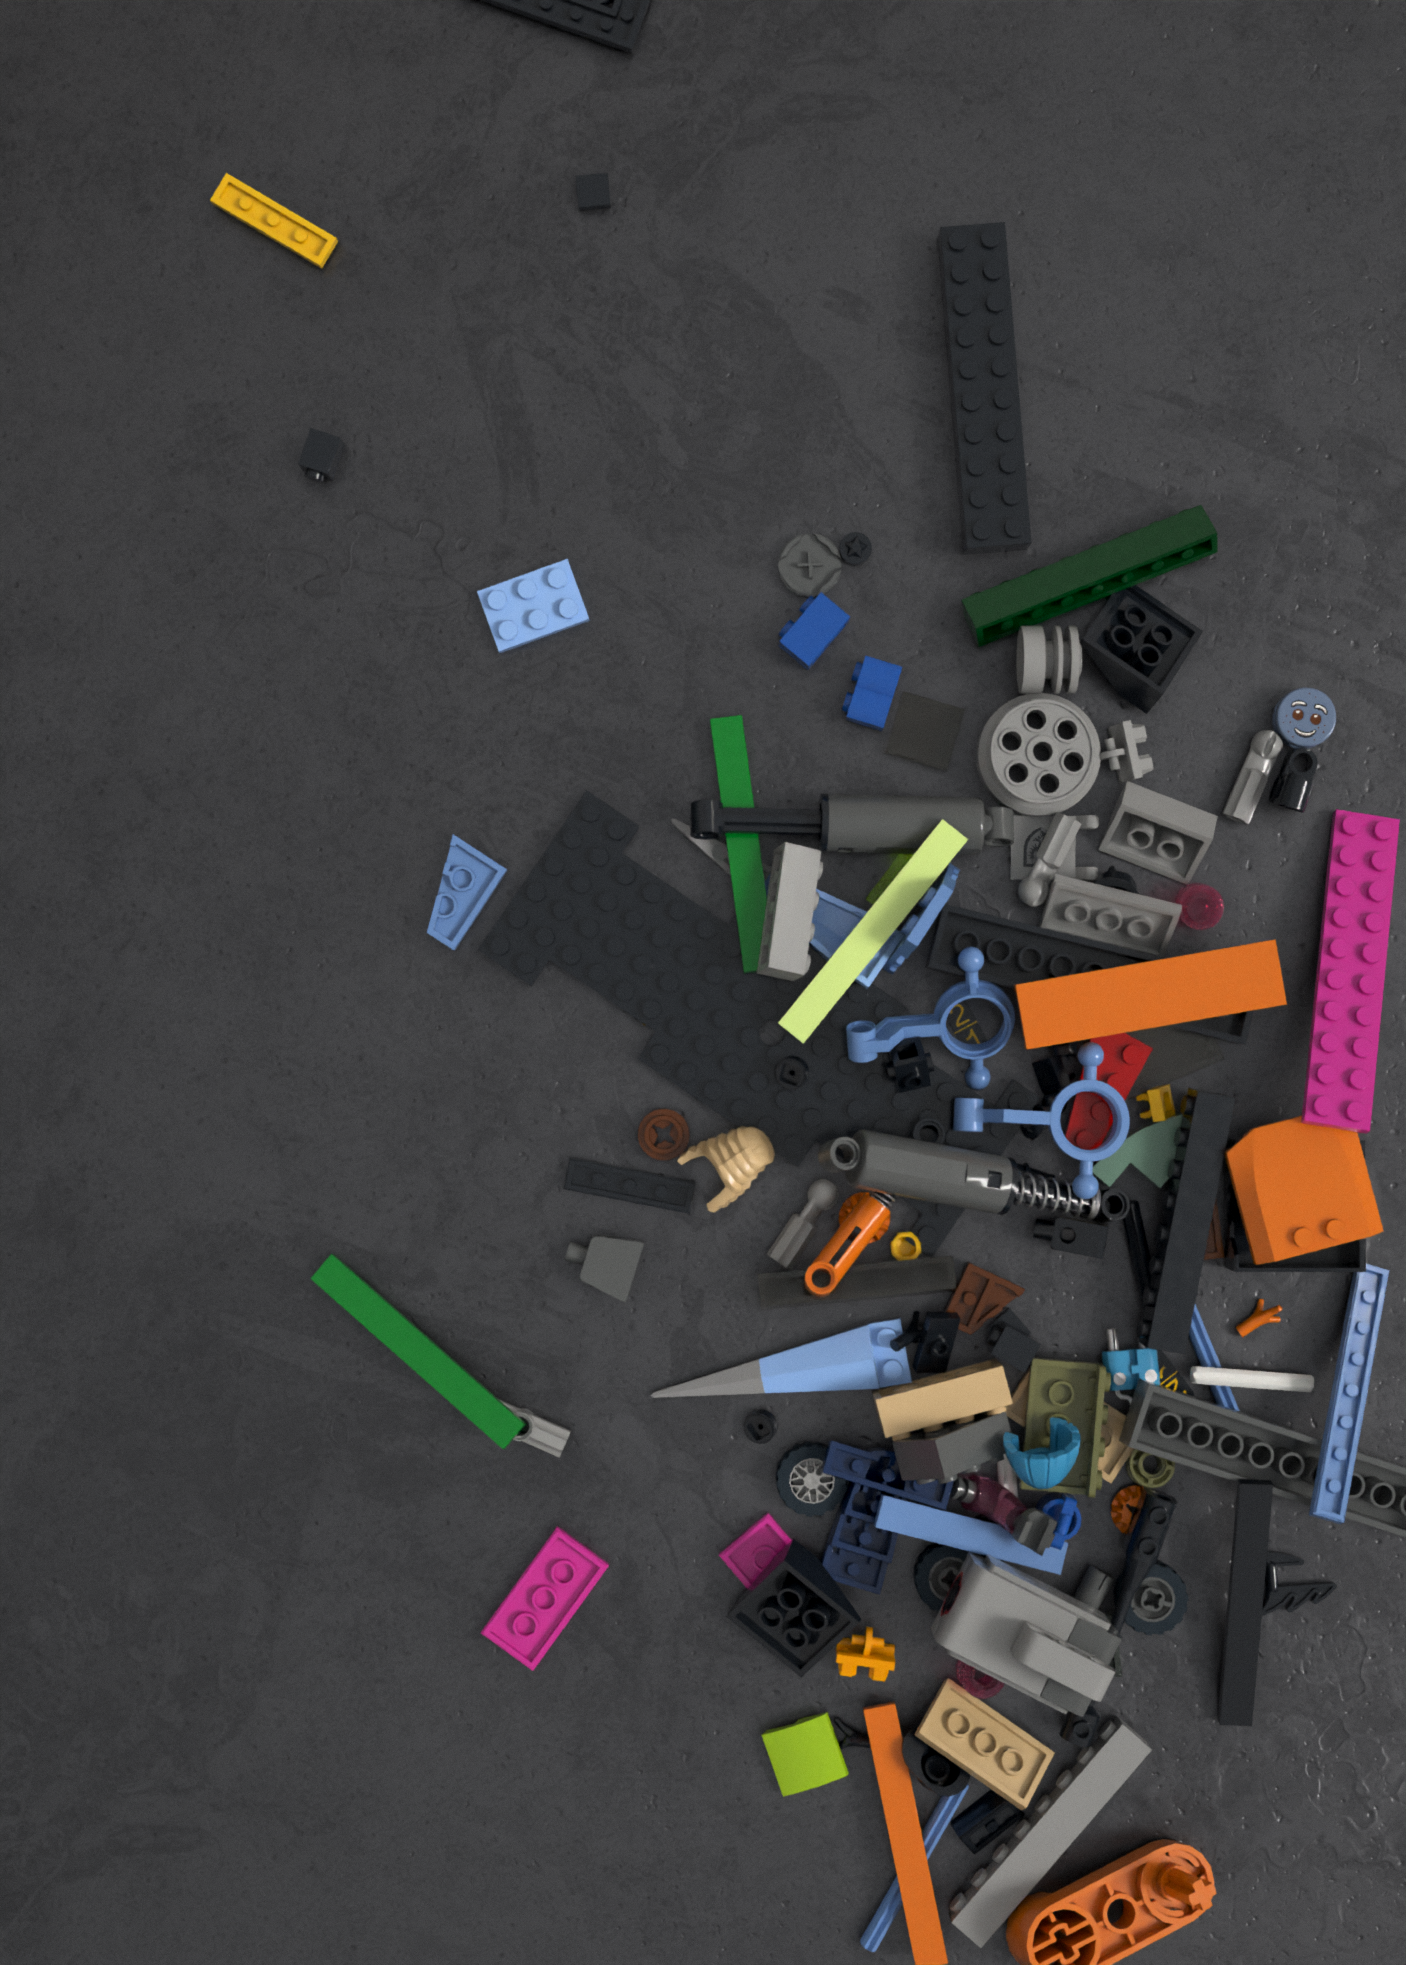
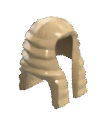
[677,1126,775,1213]

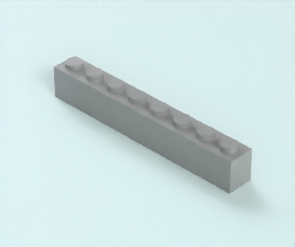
[948,1716,1152,1948]

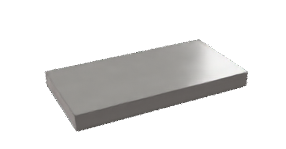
[1038,874,1182,957]

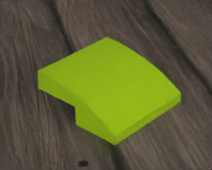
[762,1712,849,1797]

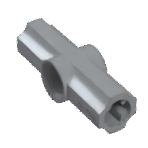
[499,1399,571,1458]

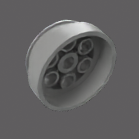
[976,693,1101,817]

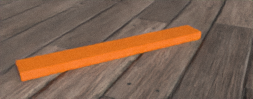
[863,1701,948,1965]

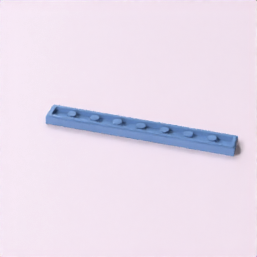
[1309,1263,1389,1524]

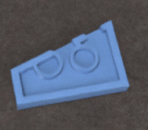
[427,834,507,951]

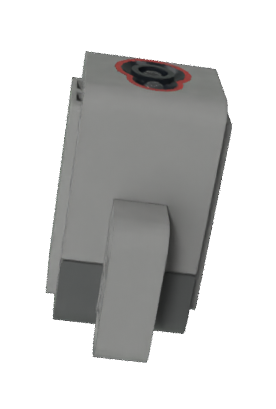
[931,1552,1122,1717]

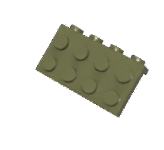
[1019,1357,1111,1498]

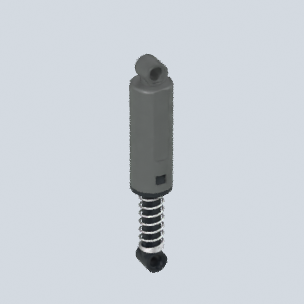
[818,1129,1130,1223]

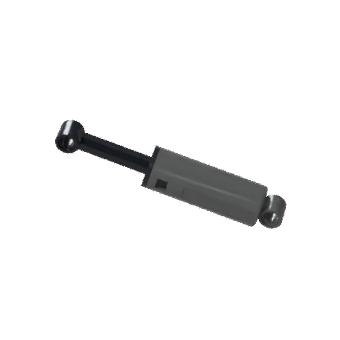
[690,794,1014,855]

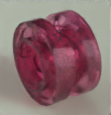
[1174,883,1224,930]
[956,1660,1005,1699]

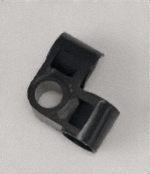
[1269,748,1318,813]

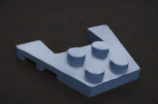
[882,863,960,975]

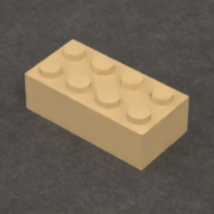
[871,1358,1013,1441]

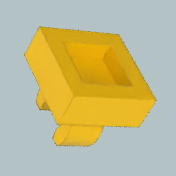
[1136,1084,1176,1122]

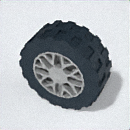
[776,1441,847,1517]

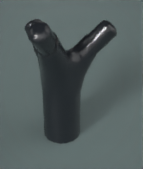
[890,1311,922,1352]
[834,1717,871,1749]

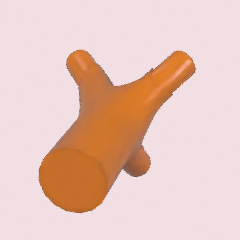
[1235,1299,1282,1338]

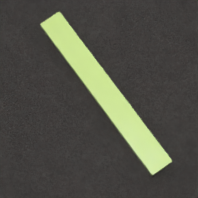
[778,819,968,1043]

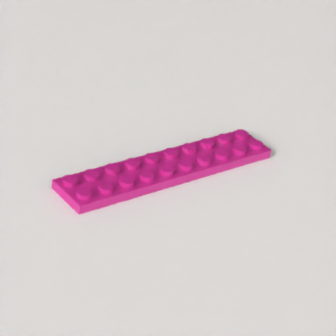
[1301,809,1400,1134]

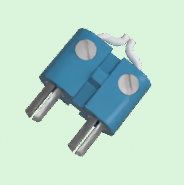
[1101,1328,1161,1404]

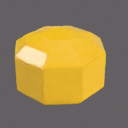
[890,1231,921,1263]

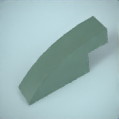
[1093,1113,1183,1188]

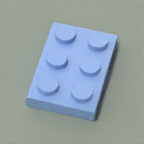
[477,559,590,653]

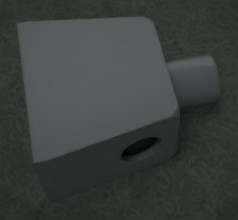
[565,1234,645,1302]

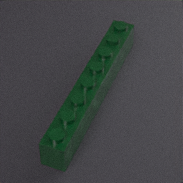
[961,505,1218,647]

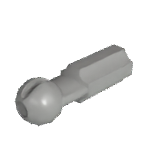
[1222,730,1283,825]
[1018,812,1082,907]
[767,1179,839,1270]

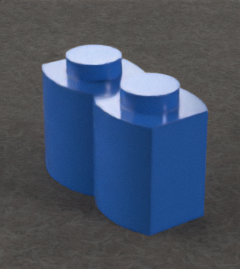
[842,656,902,731]

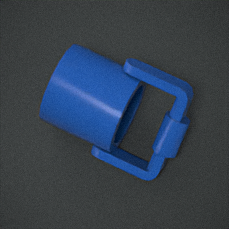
[1035,1492,1082,1550]

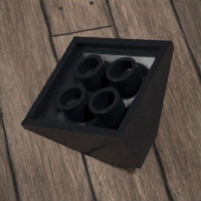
[1080,585,1203,714]
[726,1538,861,1677]

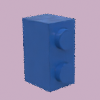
[778,592,851,670]

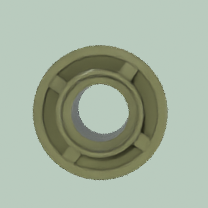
[1125,1449,1175,1488]

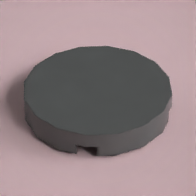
[778,534,842,598]

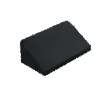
[950,1789,1025,1855]

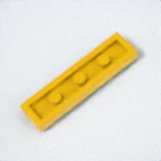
[210,173,338,269]

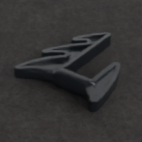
[1262,1551,1337,1616]

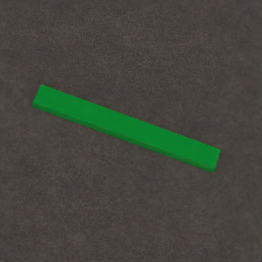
[710,715,767,973]
[311,1254,526,1449]

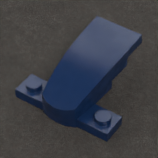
[820,1441,954,1595]

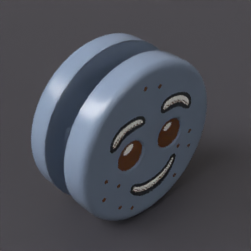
[1272,687,1336,749]

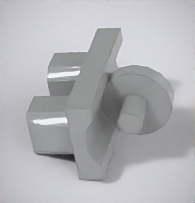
[1100,720,1154,784]

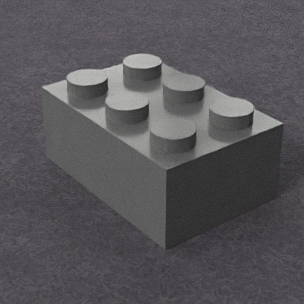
[892,1411,1011,1485]

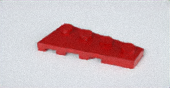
[1064,1033,1153,1150]

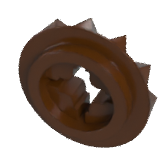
[638,1109,689,1160]

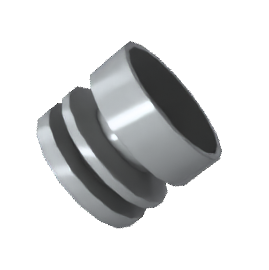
[1016,625,1082,694]

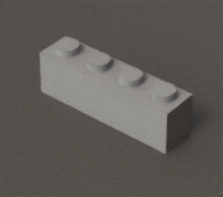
[757,842,823,981]

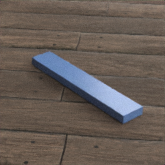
[873,1494,1068,1575]

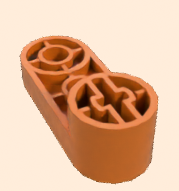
[1006,1839,1217,1965]

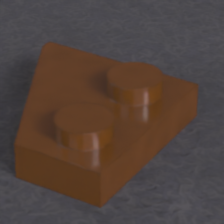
[944,1262,1025,1335]

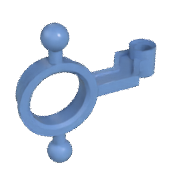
[846,947,1015,1090]
[953,1042,1130,1199]

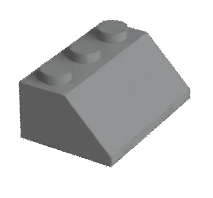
[1098,781,1218,885]

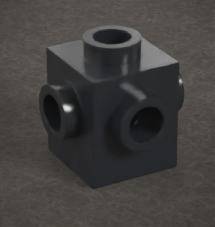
[885,1036,934,1093]

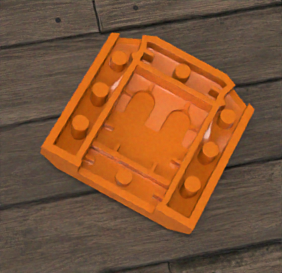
[1225,1115,1384,1265]

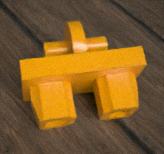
[836,1626,895,1682]

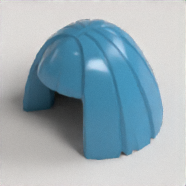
[1003,1417,1081,1489]

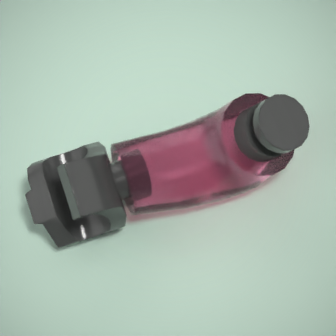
[949,1475,1057,1556]

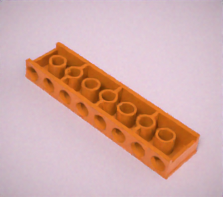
[1014,939,1287,1050]

